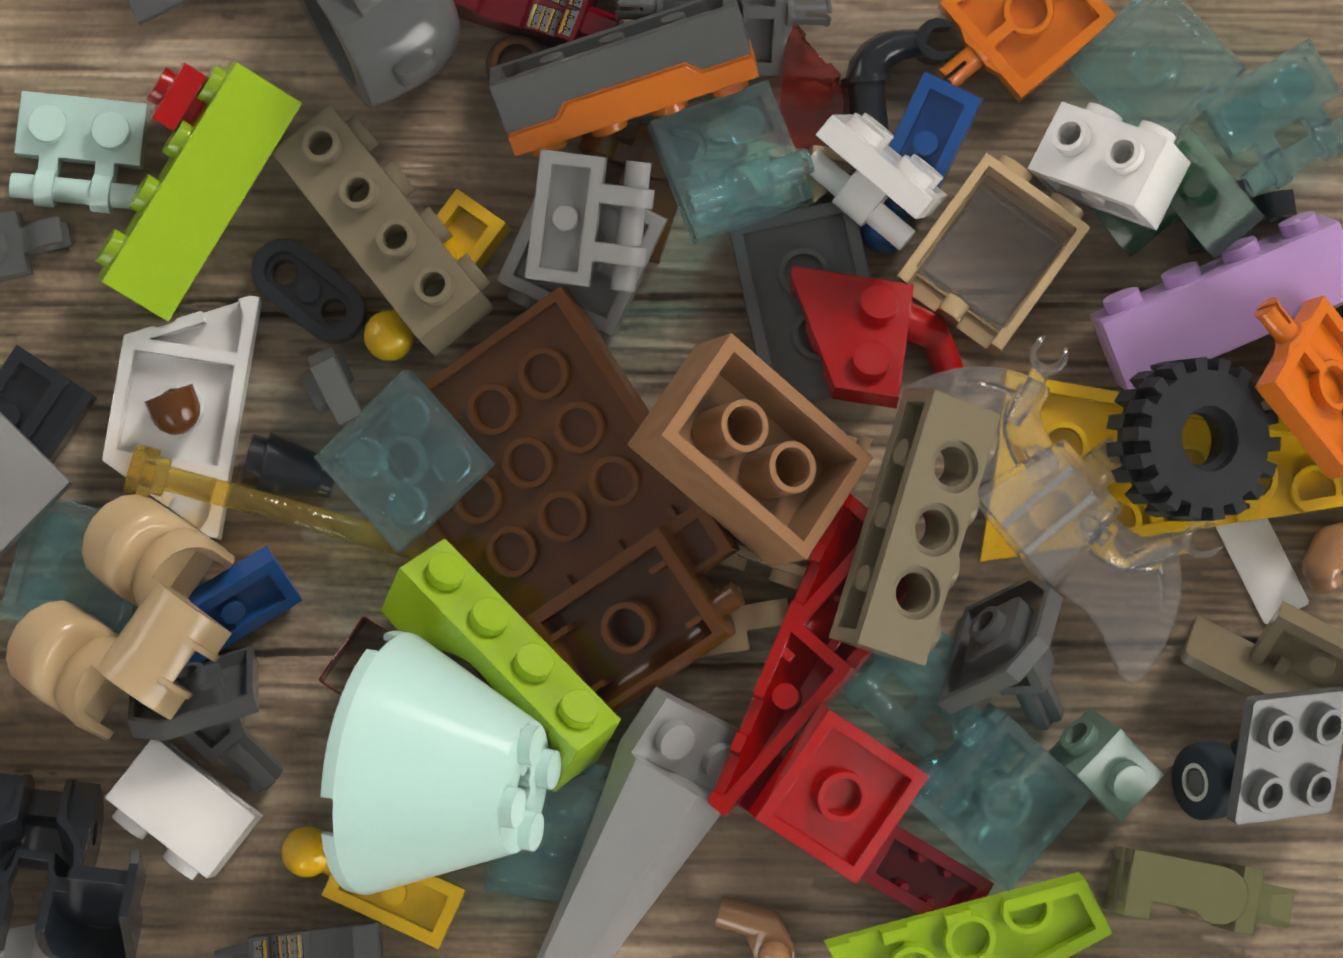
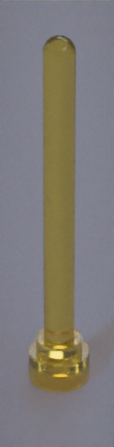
[122,443,427,559]

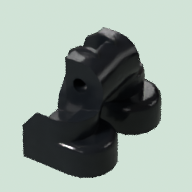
[0,773,146,958]

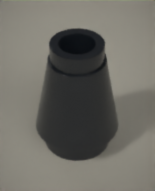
[240,432,338,499]

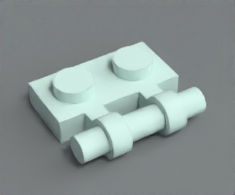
[9,91,151,214]

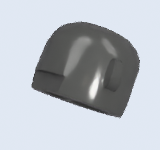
[299,0,460,109]

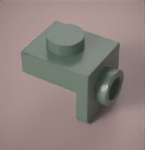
[1048,709,1164,822]

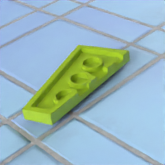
[824,872,1113,958]

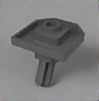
[937,574,1064,730]
[127,645,283,792]

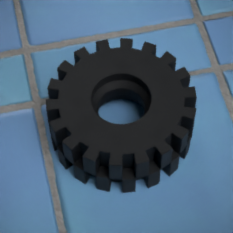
[1106,357,1281,522]

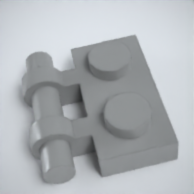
[525,149,655,292]

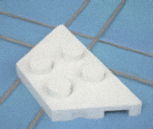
[102,296,262,540]

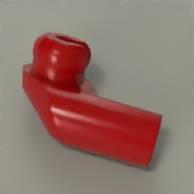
[907,302,965,381]

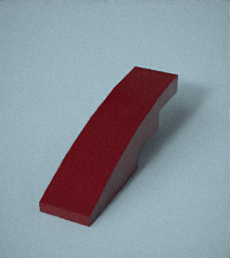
[737,757,994,914]

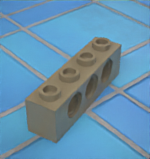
[829,388,1001,666]

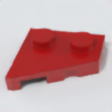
[789,266,914,409]

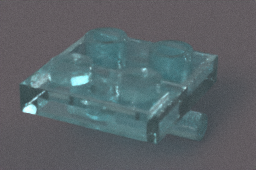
[647,80,814,245]

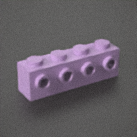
[1089,211,1343,390]

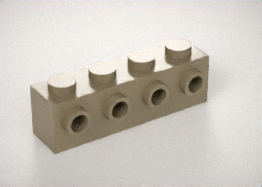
[272,104,495,356]

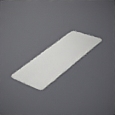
[1216,519,1309,624]

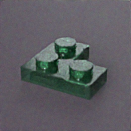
[1090,123,1265,259]

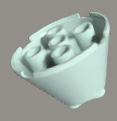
[320,631,561,895]

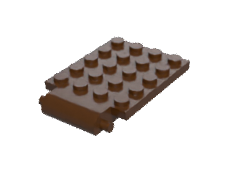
[358,286,745,714]

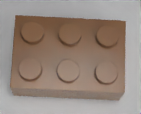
[627,333,873,567]

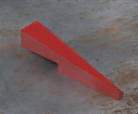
[708,494,907,817]

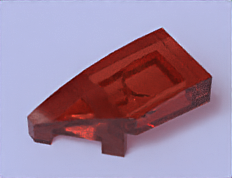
[776,25,845,149]

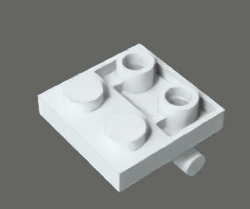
[802,113,948,251]

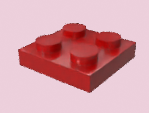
[748,703,929,884]

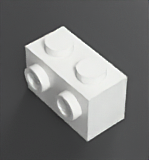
[1027,102,1191,231]
[105,740,264,880]

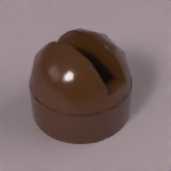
[144,383,201,435]

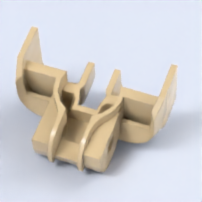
[6,494,235,740]

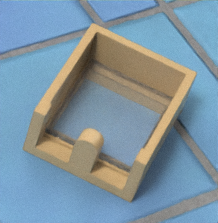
[895,153,1091,358]

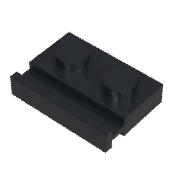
[0,345,97,463]

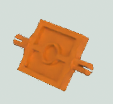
[937,0,1118,103]
[1254,295,1343,480]

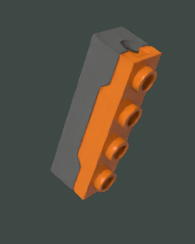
[489,0,759,157]

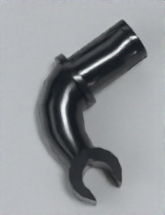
[840,18,956,130]

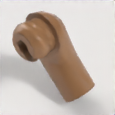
[1302,522,1343,594]
[714,896,795,958]

